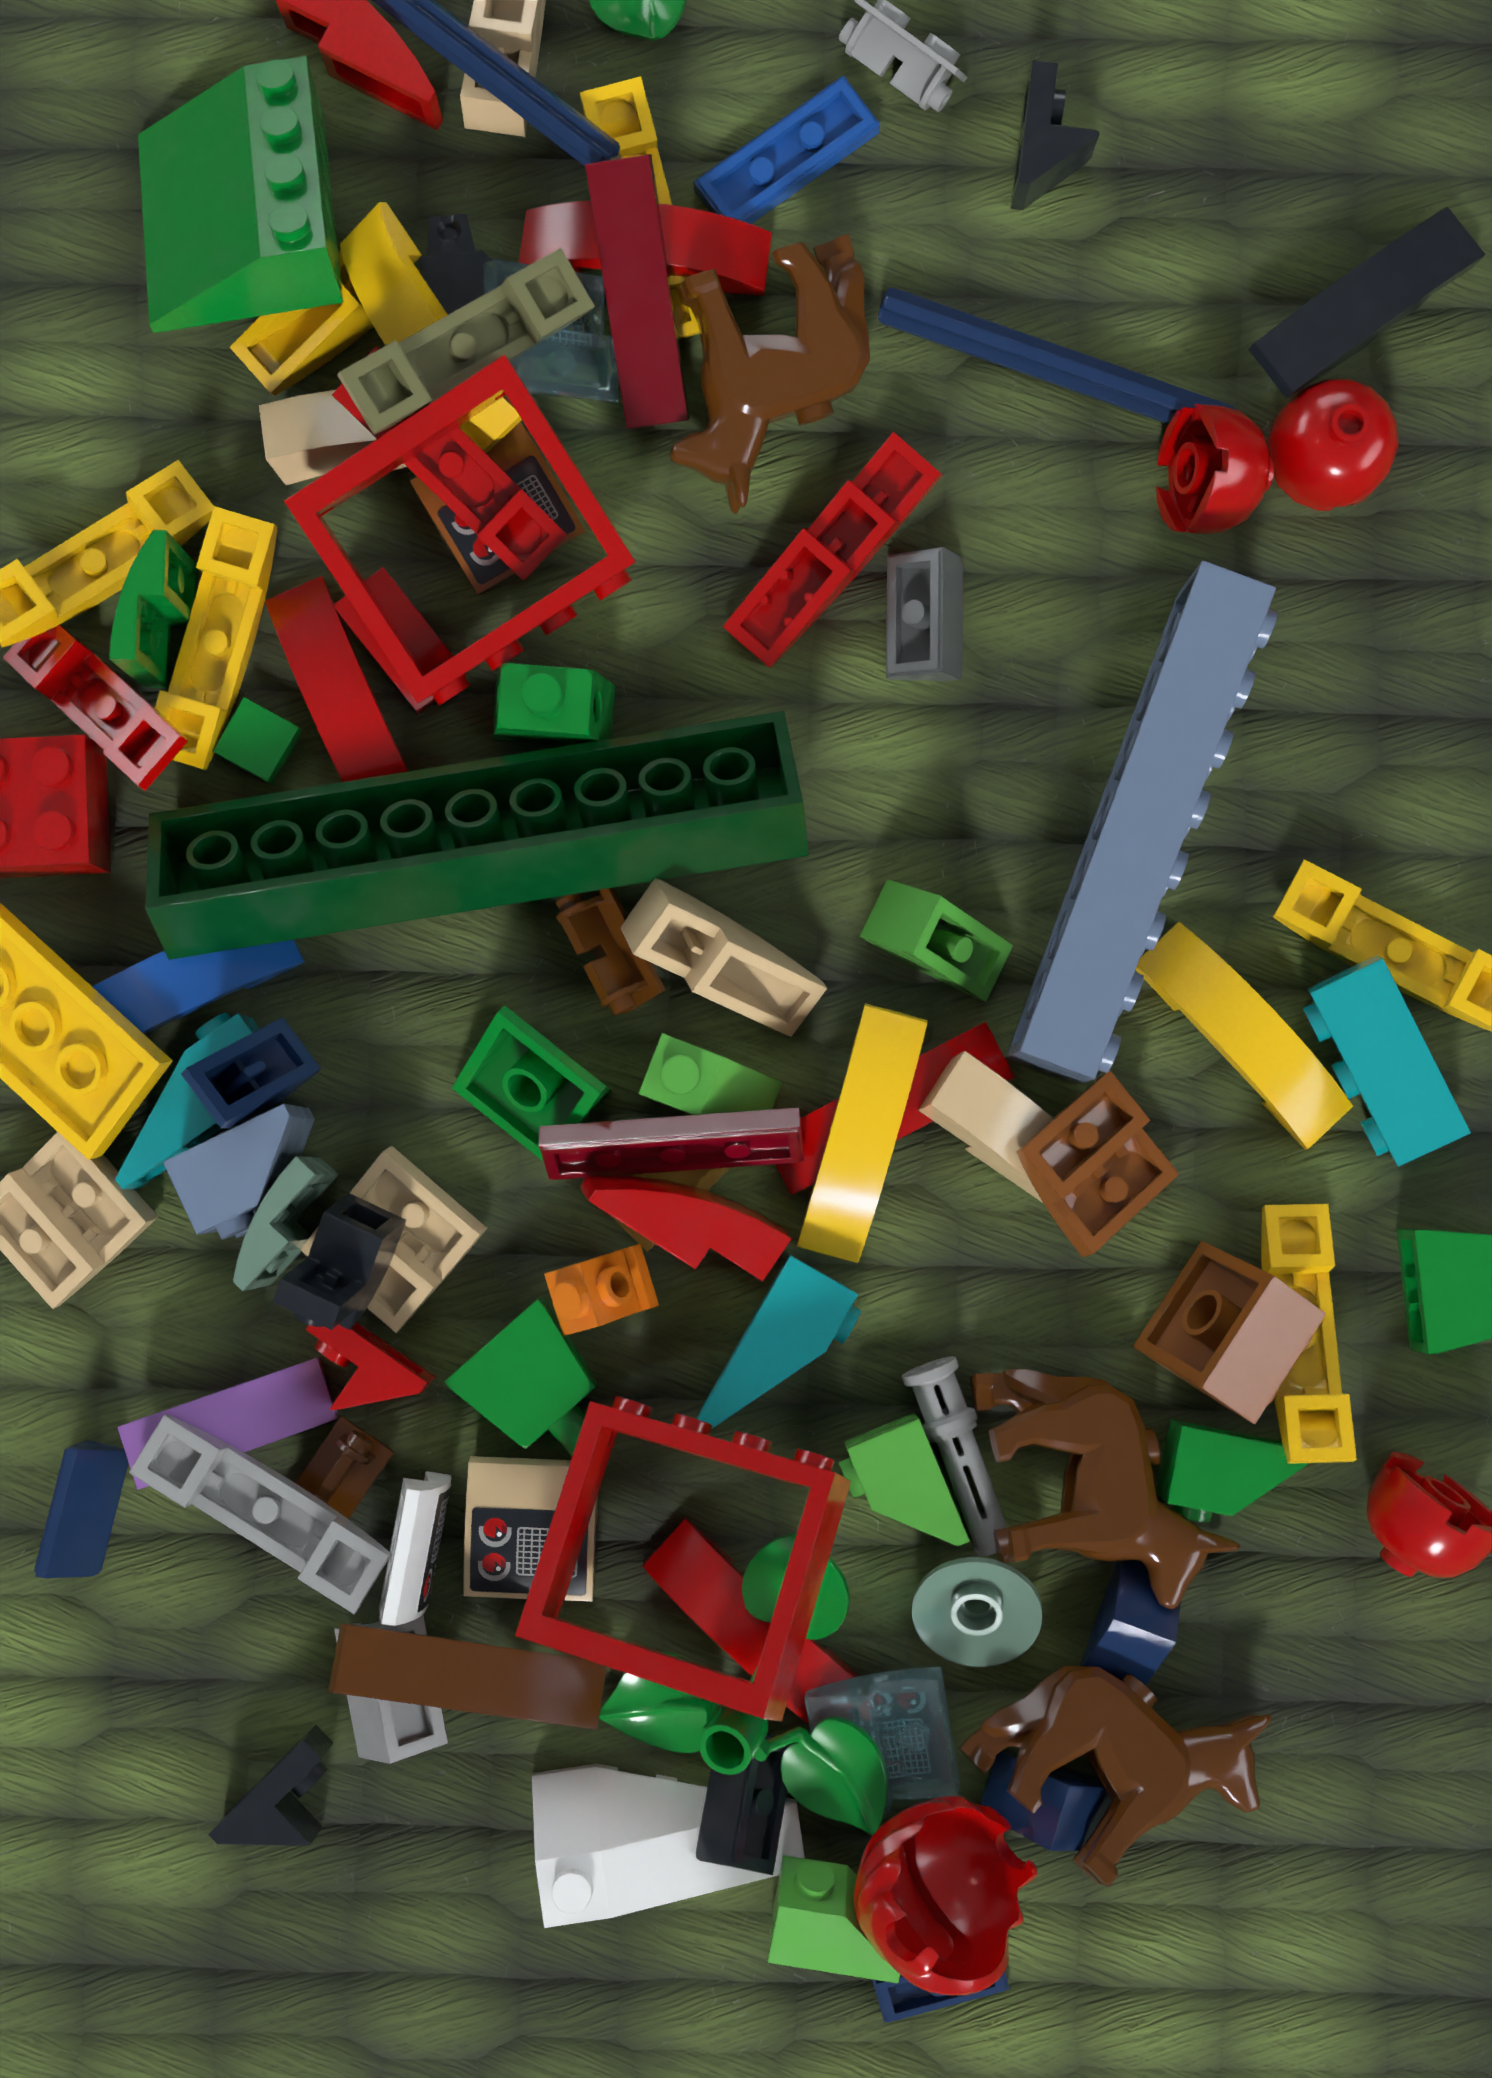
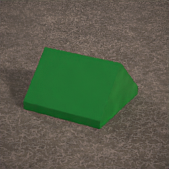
[452,1005,612,1162]

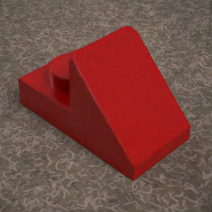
[305,1322,435,1410]

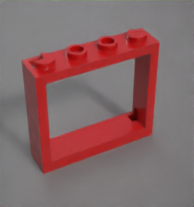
[284,354,637,706]
[515,1396,851,1721]

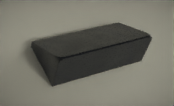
[696,1733,790,1875]

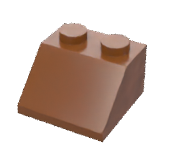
[1133,1241,1326,1424]

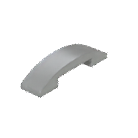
[129,1414,391,1614]

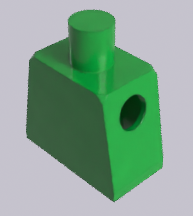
[492,663,616,746]
[1396,1228,1492,1354]
[444,1296,598,1457]

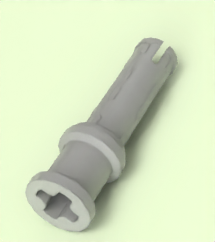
[902,1356,1007,1557]

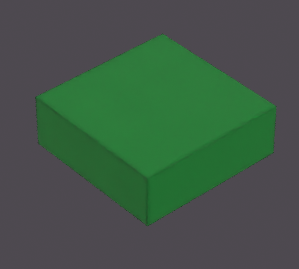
[213,697,303,785]

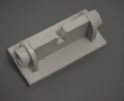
[839,0,968,112]

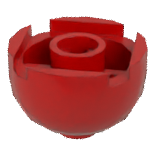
[1267,379,1399,511]
[1156,404,1274,534]
[1366,1451,1492,1578]

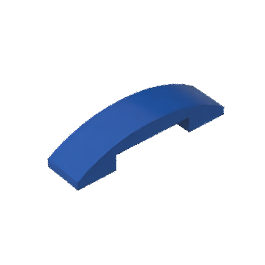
[92,940,305,1035]

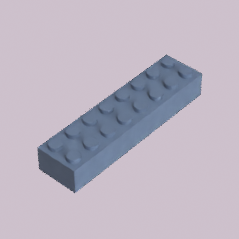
[1005,560,1278,1085]

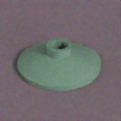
[912,1557,1042,1667]

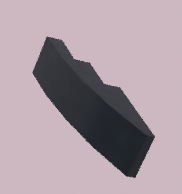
[1248,206,1486,399]

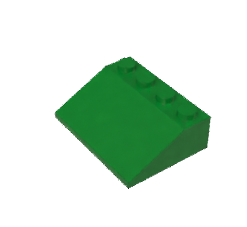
[138,56,343,333]

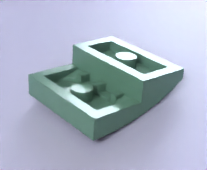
[233,1156,339,1291]

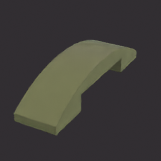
[338,248,595,435]

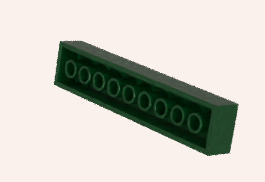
[145,711,809,960]

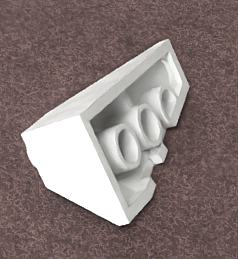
[532,1763,805,1928]

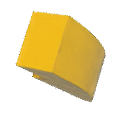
[230,250,420,396]

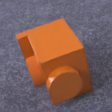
[544,1244,659,1336]

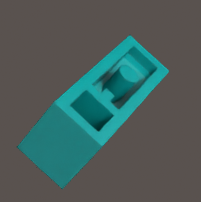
[115,1012,260,1189]
[696,1254,862,1429]

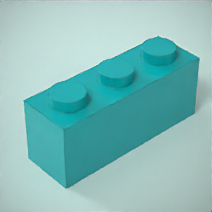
[1303,955,1471,1167]

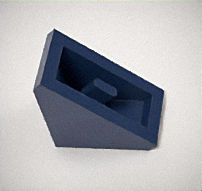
[181,1017,321,1129]
[1080,1560,1181,1686]
[980,1749,1112,1851]

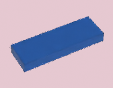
[693,75,880,224]

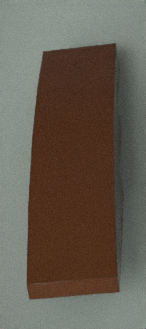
[328,1623,606,1730]

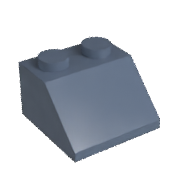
[163,1104,315,1240]

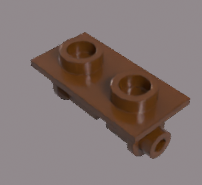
[556,888,665,1016]
[296,1416,394,1519]

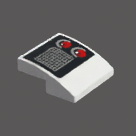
[379,1471,451,1626]

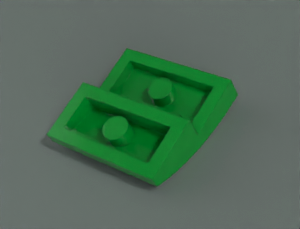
[109,530,198,688]

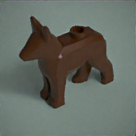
[670,234,870,514]
[970,1369,1240,1609]
[957,1666,1271,1887]

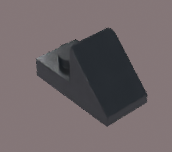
[1011,60,1100,210]
[208,1725,333,1846]

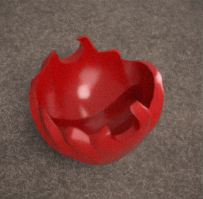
[854,1796,1038,1995]

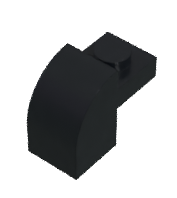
[272,1193,406,1330]

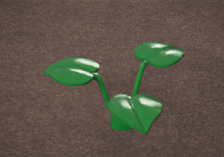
[599,1533,888,1836]

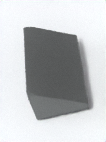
[886,547,963,681]

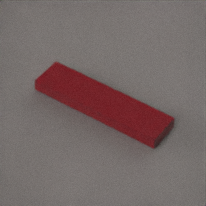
[585,154,690,429]
[539,1108,804,1180]

